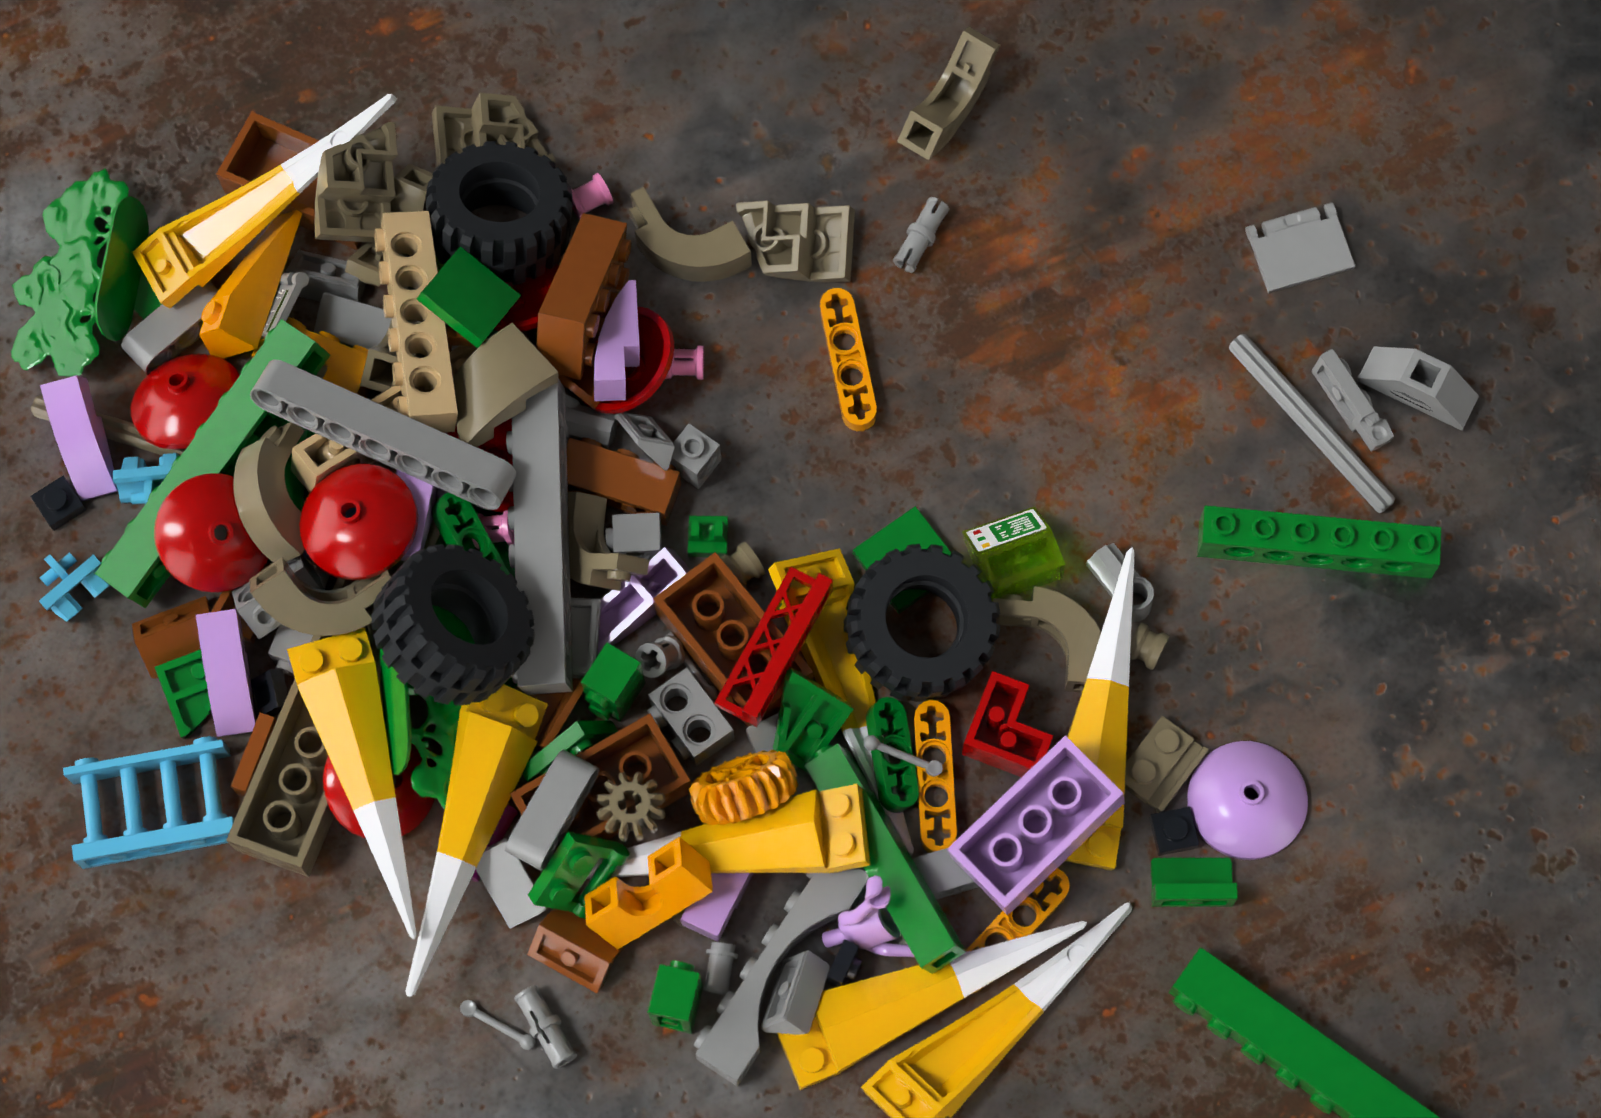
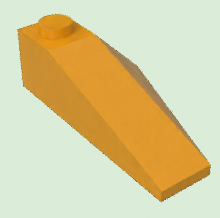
[199,210,302,359]

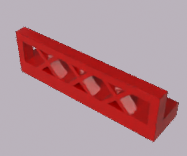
[714,567,833,727]

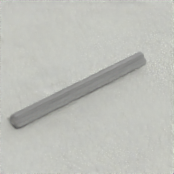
[1229,334,1395,513]

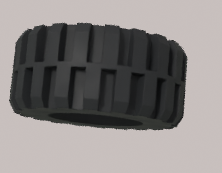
[426,141,572,285]
[372,544,535,705]
[843,544,1001,702]

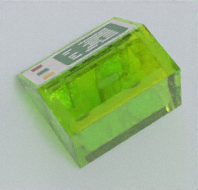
[962,506,1066,602]

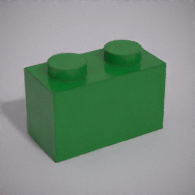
[581,642,645,722]
[648,960,703,1034]

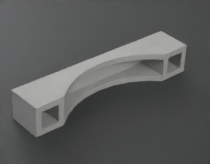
[694,868,869,1087]

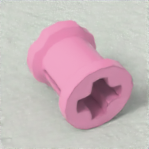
[571,173,614,220]
[665,345,704,380]
[472,510,514,548]

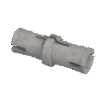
[893,197,949,273]
[514,985,577,1069]

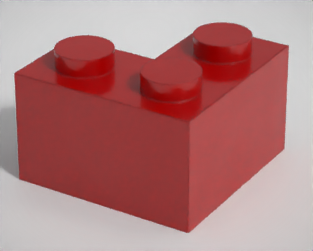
[962,671,1053,777]

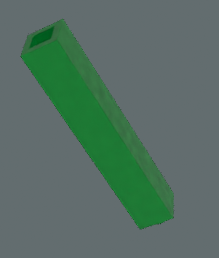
[805,743,967,974]

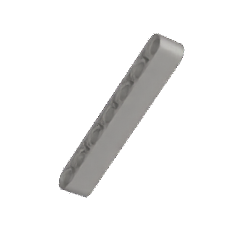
[250,360,517,510]

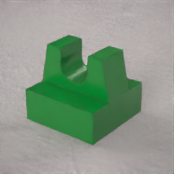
[688,515,728,558]

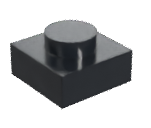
[30,475,86,531]
[251,669,288,720]
[1149,807,1199,856]
[827,939,863,987]

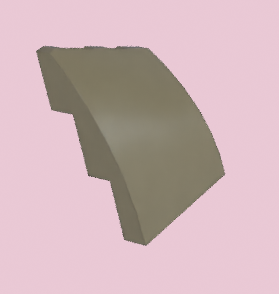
[432,93,555,167]
[315,122,398,243]
[736,201,855,283]
[453,323,558,447]

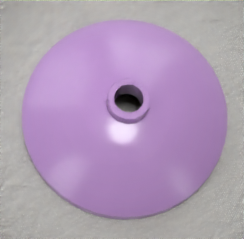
[1187,741,1308,860]

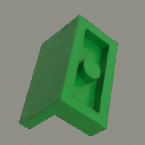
[1150,858,1238,907]

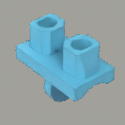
[113,453,179,505]
[39,552,110,622]

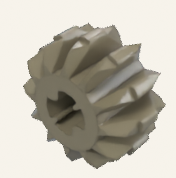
[597,772,665,841]

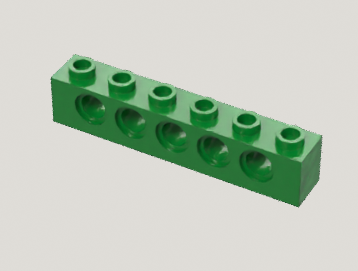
[1197,505,1442,579]

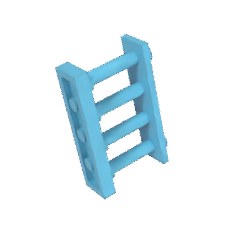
[63,736,235,869]

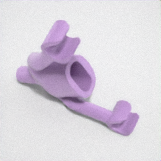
[822,876,914,957]

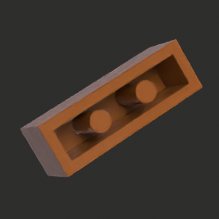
[567,437,682,526]

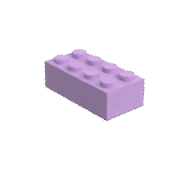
[947,736,1125,915]

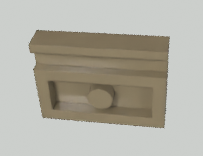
[1125,716,1209,813]

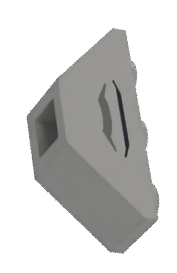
[1357,346,1479,431]

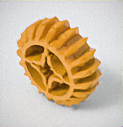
[689,750,799,825]

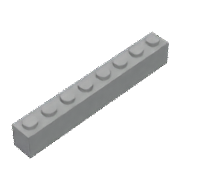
[506,378,573,695]

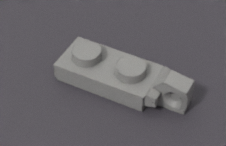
[1312,348,1394,452]

